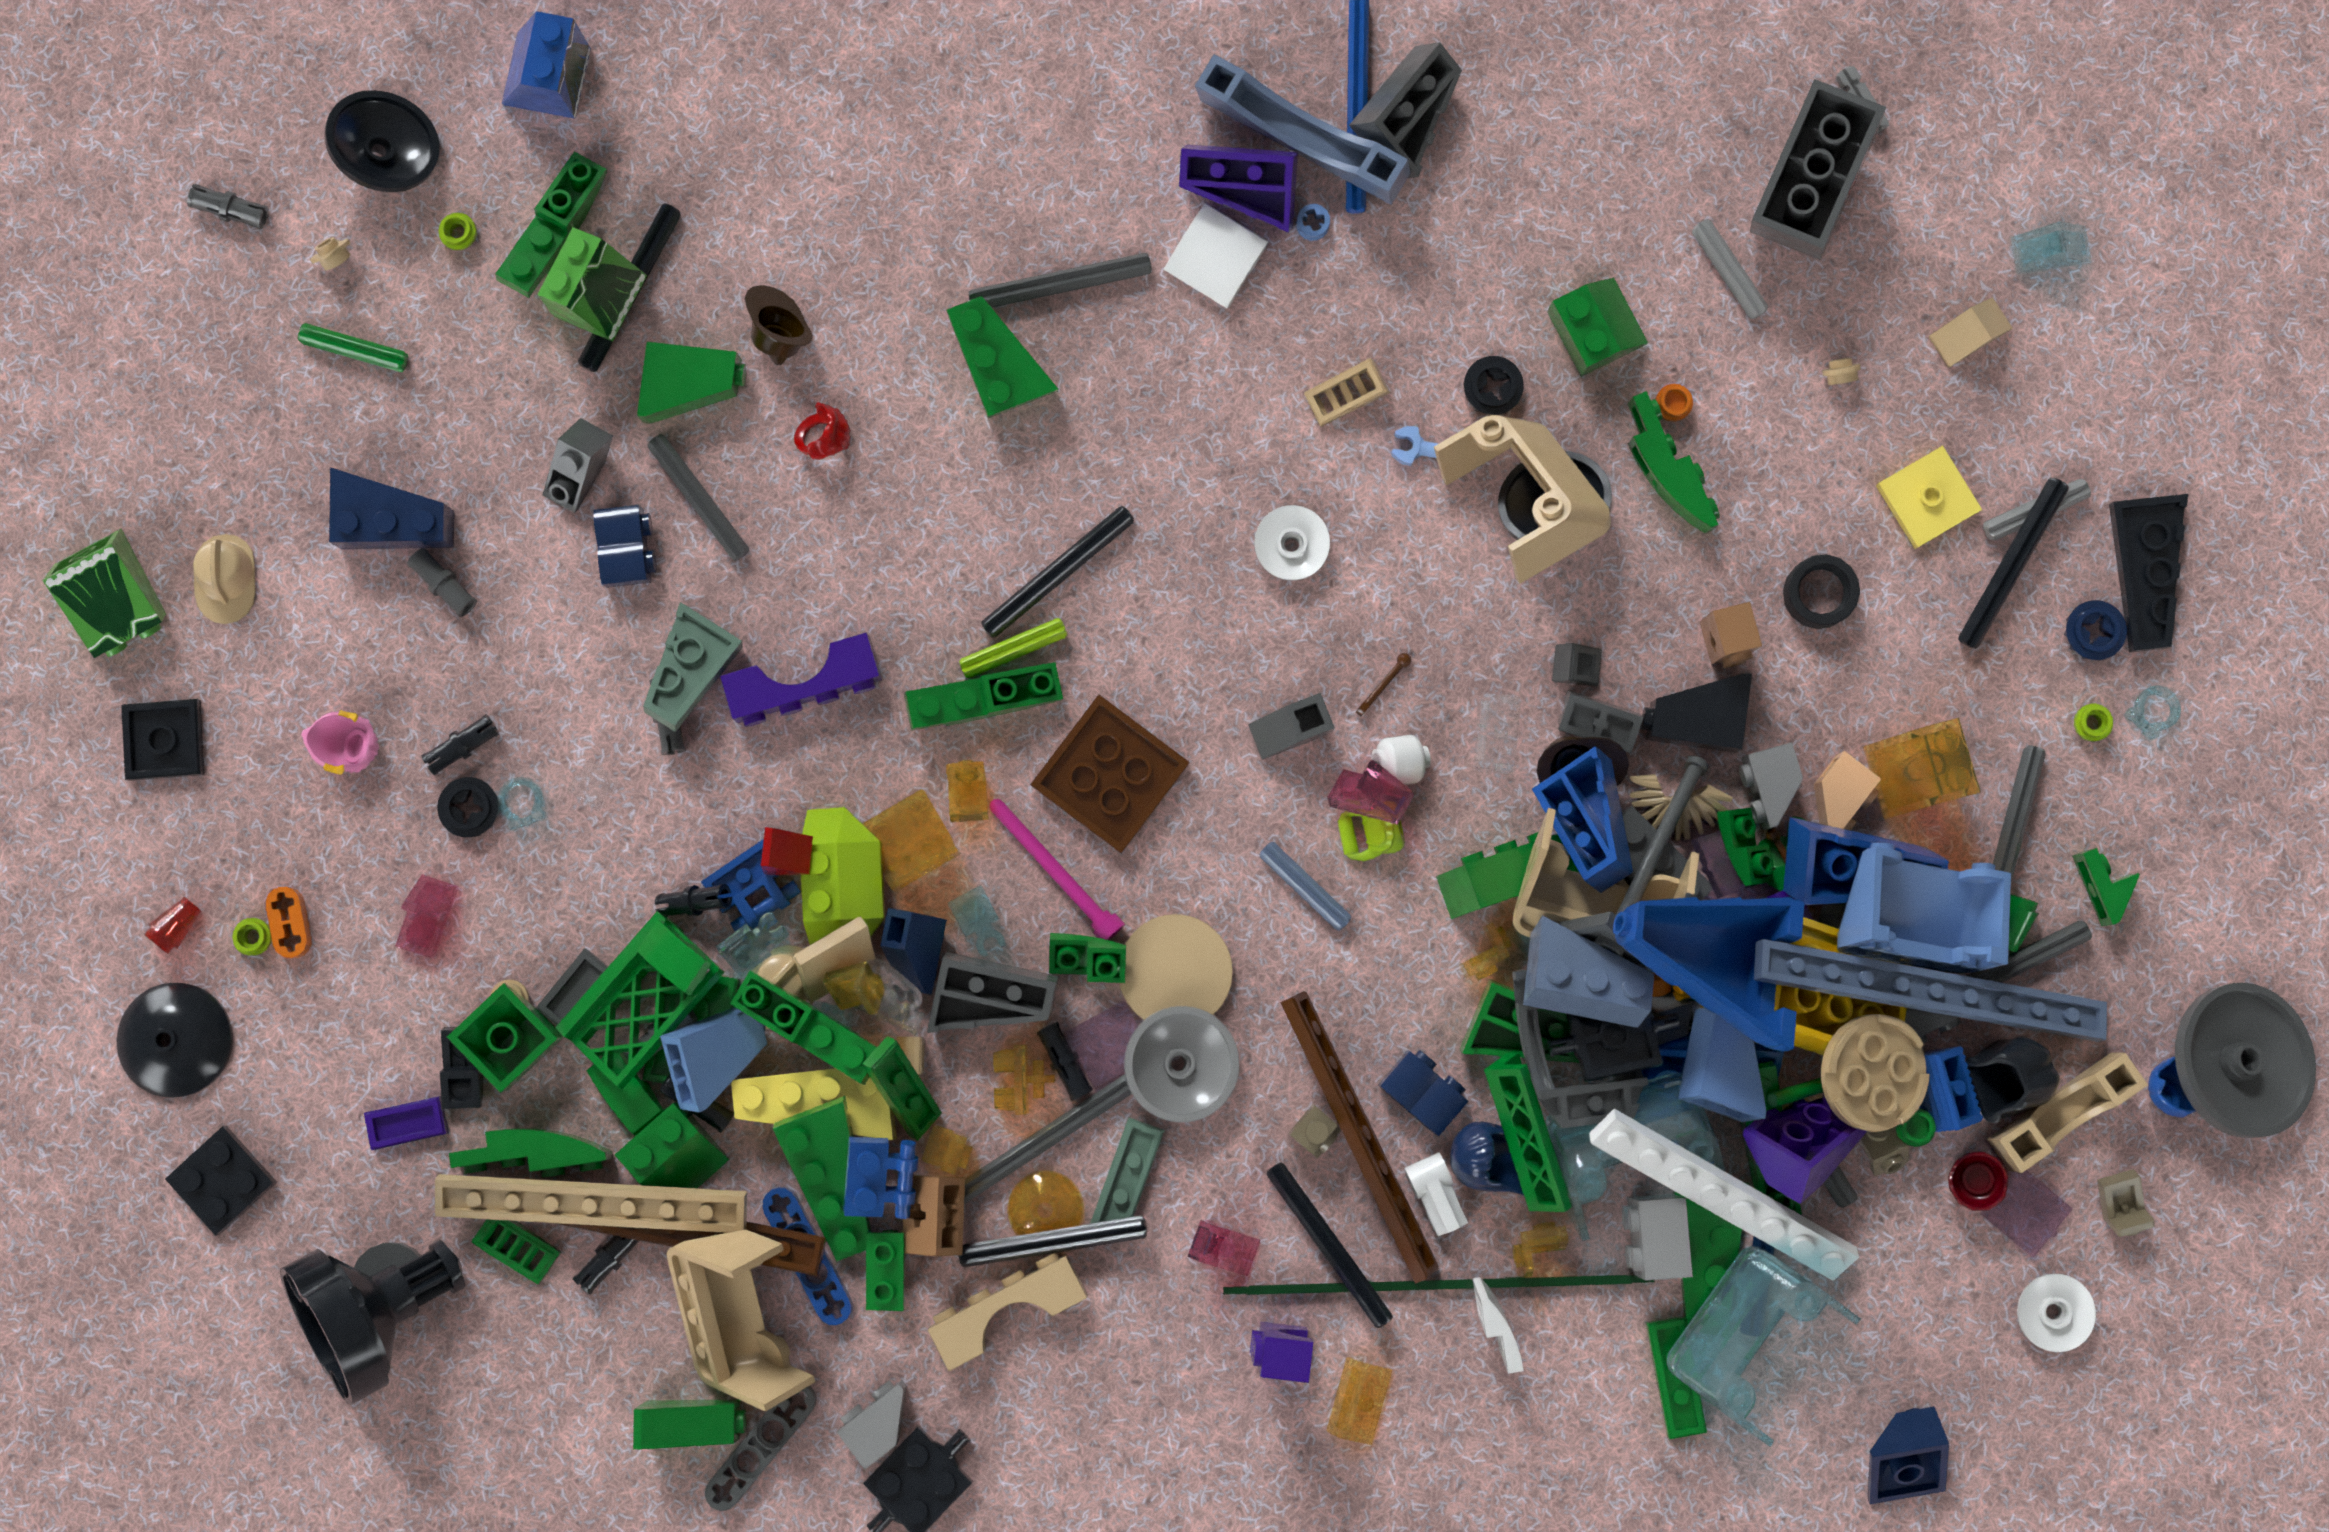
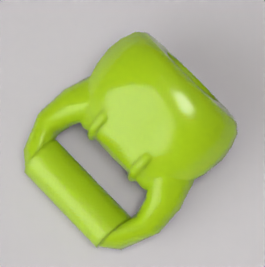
[1337,802,1405,862]

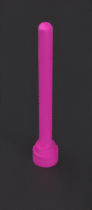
[989,799,1125,940]

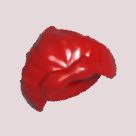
[794,402,851,460]

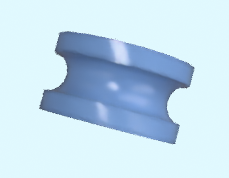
[1296,204,1330,241]

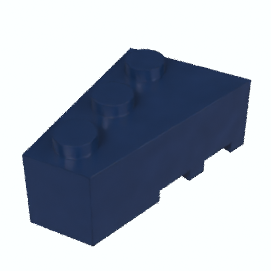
[329,467,454,550]

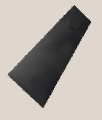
[2109,494,2188,653]

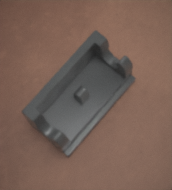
[1558,690,1644,753]

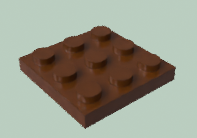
[1030,694,1190,854]

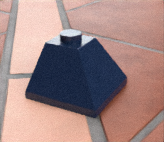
[1867,1406,1949,1505]

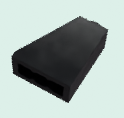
[1641,673,1752,753]

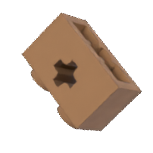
[1700,602,1762,669]
[902,1175,965,1256]

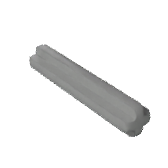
[1692,219,1768,319]
[1983,479,2091,540]

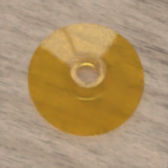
[1007,1170,1084,1236]

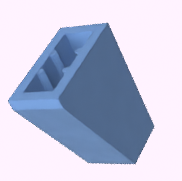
[660,1007,767,1112]
[1678,1008,1766,1122]

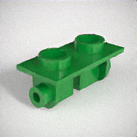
[866,1229,905,1311]

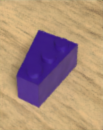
[1179,144,1298,233]

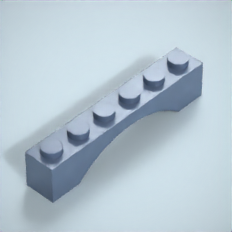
[1195,54,1411,205]

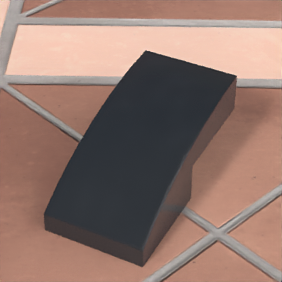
[440,1027,483,1109]

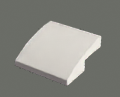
[1163,203,1269,308]
[1472,1277,1524,1374]

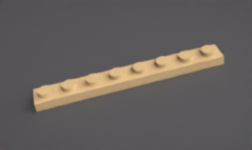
[435,1174,747,1233]

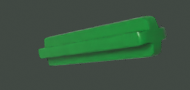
[298,323,409,372]

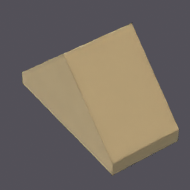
[1929,297,2013,368]

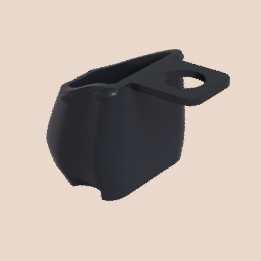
[1965,1036,2060,1123]

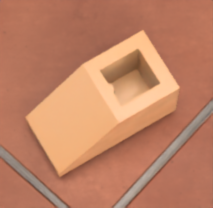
[1814,751,1881,831]

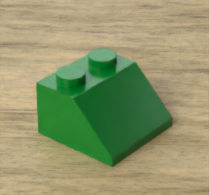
[1547,277,1648,377]
[447,983,564,1093]
[615,1102,730,1189]

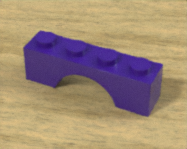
[720,632,883,727]
[1250,1321,1314,1383]

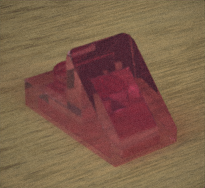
[1327,760,1414,825]
[395,874,459,958]
[1187,1220,1261,1276]

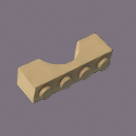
[1987,1053,2148,1173]
[927,1253,1088,1371]

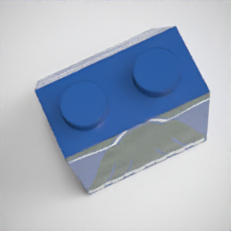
[502,11,591,119]

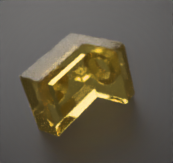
[946,760,989,823]
[1459,922,1512,981]
[823,961,885,1015]
[922,1125,973,1175]
[1512,1222,1569,1278]

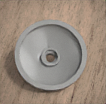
[1124,1006,1239,1123]

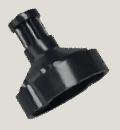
[280,1240,465,1405]

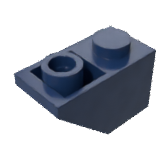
[880,908,947,995]

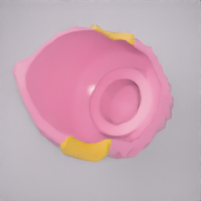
[301,710,379,775]

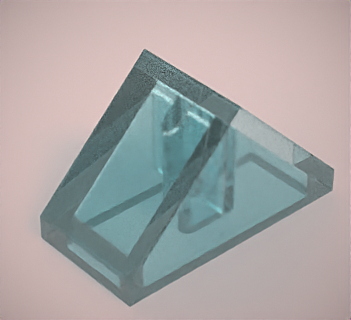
[2010,221,2092,274]

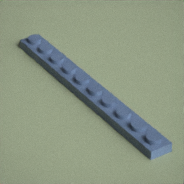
[1754,939,2107,1042]

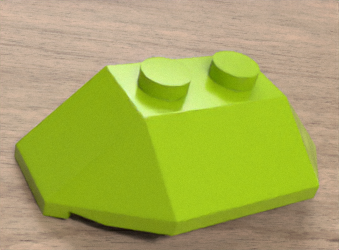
[801,807,885,945]

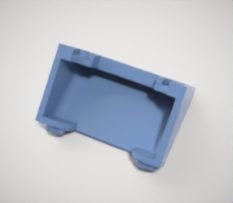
[1837,843,2011,973]

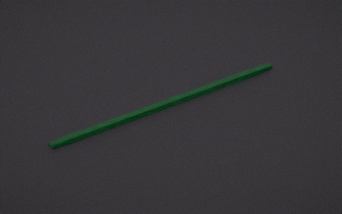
[1223,1275,1655,1295]

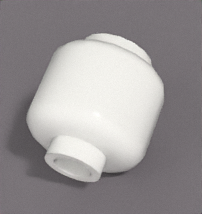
[1371,735,1431,787]

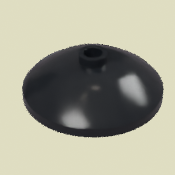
[324,90,440,192]
[1498,451,1613,540]
[116,983,233,1098]

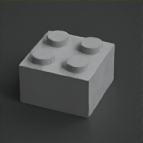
[1622,1194,1693,1280]

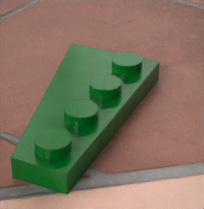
[1673,1182,1749,1337]

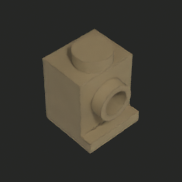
[1288,1104,1341,1159]

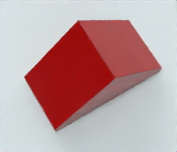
[761,827,813,875]

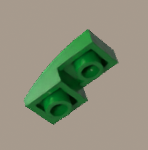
[1717,808,1774,886]
[637,919,712,995]
[1049,933,1126,983]
[586,1053,664,1135]

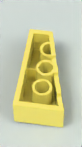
[731,1068,897,1140]

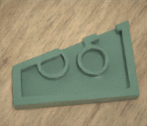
[643,602,743,732]

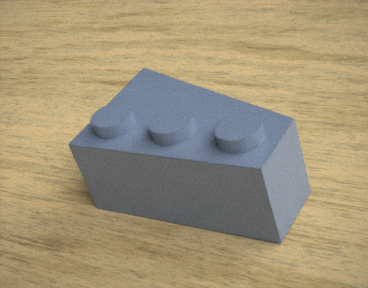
[1523,915,1654,1028]

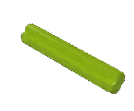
[959,618,1067,678]

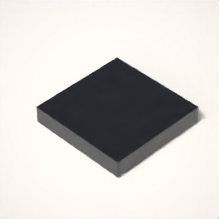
[121,699,204,781]

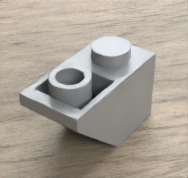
[1739,742,1803,830]
[837,1380,907,1470]

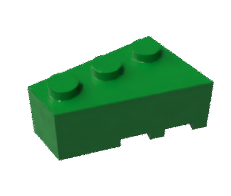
[1436,832,1579,919]
[1460,979,1579,1063]

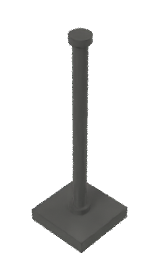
[1560,756,1709,973]

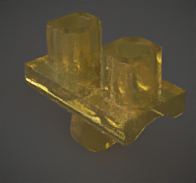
[993,1045,1055,1115]

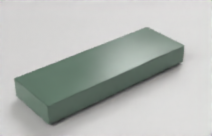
[1090,1117,1165,1224]

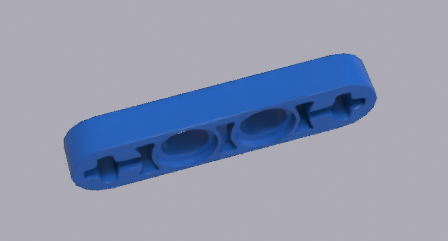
[762,1187,853,1325]

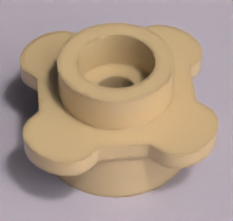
[310,237,351,271]

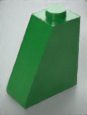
[637,342,746,424]
[633,1400,746,1450]

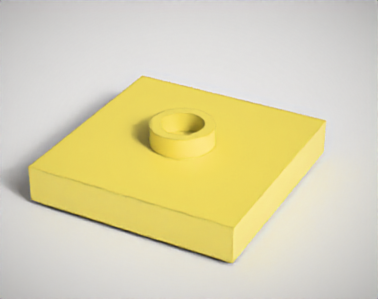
[1876,446,1982,549]

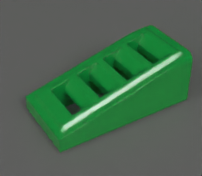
[471,1219,561,1285]

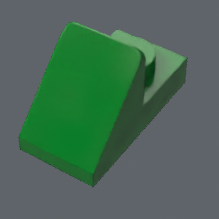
[2072,848,2140,926]

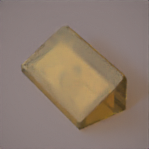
[1326,1357,1392,1445]

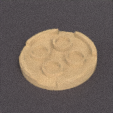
[1119,914,1233,1020]
[1821,1014,1930,1132]

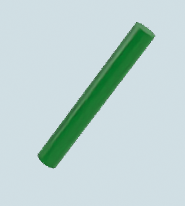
[1767,1077,1823,1107]

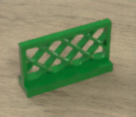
[555,911,725,1090]

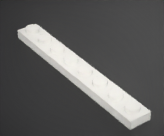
[1589,1109,1859,1281]

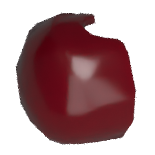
[1948,1152,2008,1211]

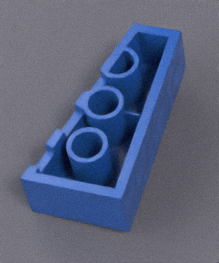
[1783,817,1949,905]

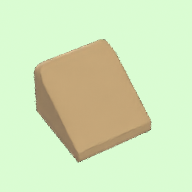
[896,1036,925,1076]

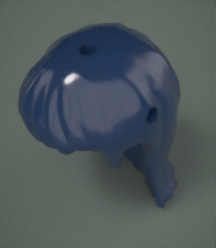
[1450,1121,1524,1196]

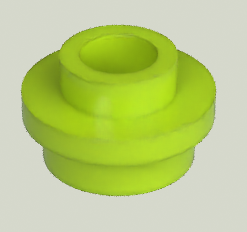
[438,212,477,250]
[2074,703,2113,742]
[232,918,272,956]

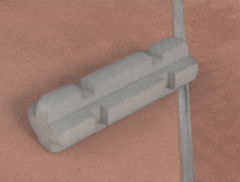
[1836,66,1889,135]

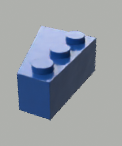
[1532,746,1633,893]

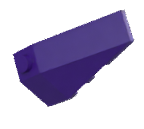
[1743,1092,1867,1204]

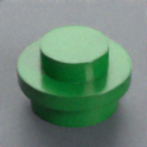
[1895,1108,1936,1147]

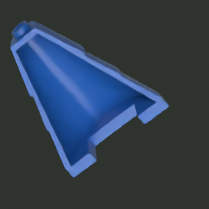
[1613,897,1804,1052]

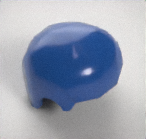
[2148,1056,2196,1118]

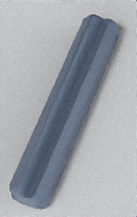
[1259,842,1352,931]

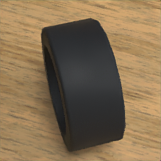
[1783,554,1860,629]

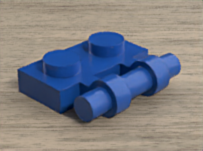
[701,839,802,935]
[843,1137,919,1219]

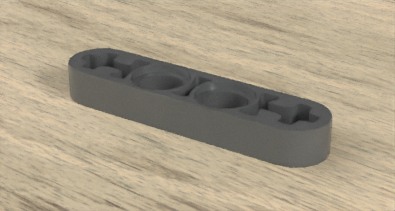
[705,1386,817,1511]

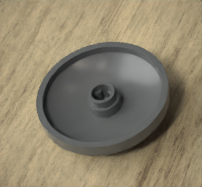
[2175,983,2316,1138]

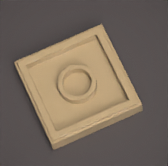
[794,917,877,1004]

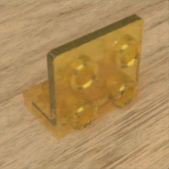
[862,789,961,892]

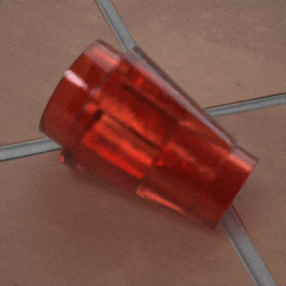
[144,897,202,954]

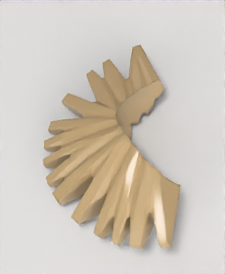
[1630,774,1733,841]

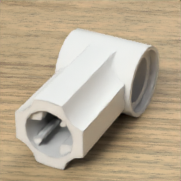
[1404,1152,1468,1236]

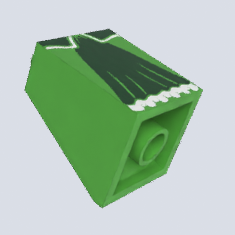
[537,227,647,342]
[42,529,166,658]

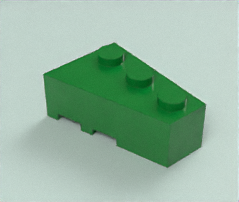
[946,296,1059,419]

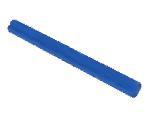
[1346,0,1369,214]

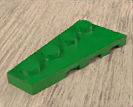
[772,1096,871,1262]

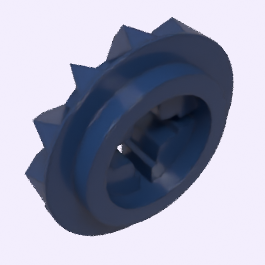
[2064,600,2127,661]

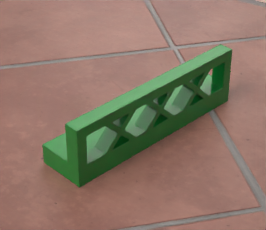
[1484,1053,1572,1212]

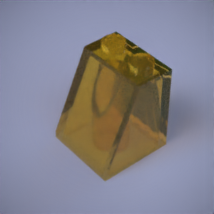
[1863,718,1981,819]

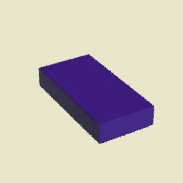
[364,1096,449,1150]

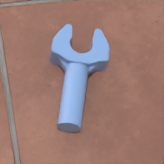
[1391,426,1438,466]

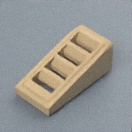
[1304,358,1390,427]

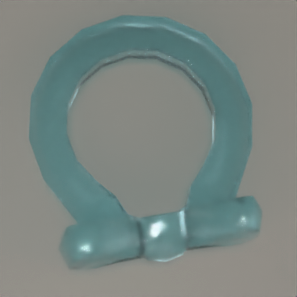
[2124,685,2181,741]
[498,777,548,831]

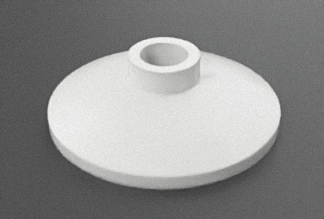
[1254,505,1330,581]
[2017,1273,2096,1352]

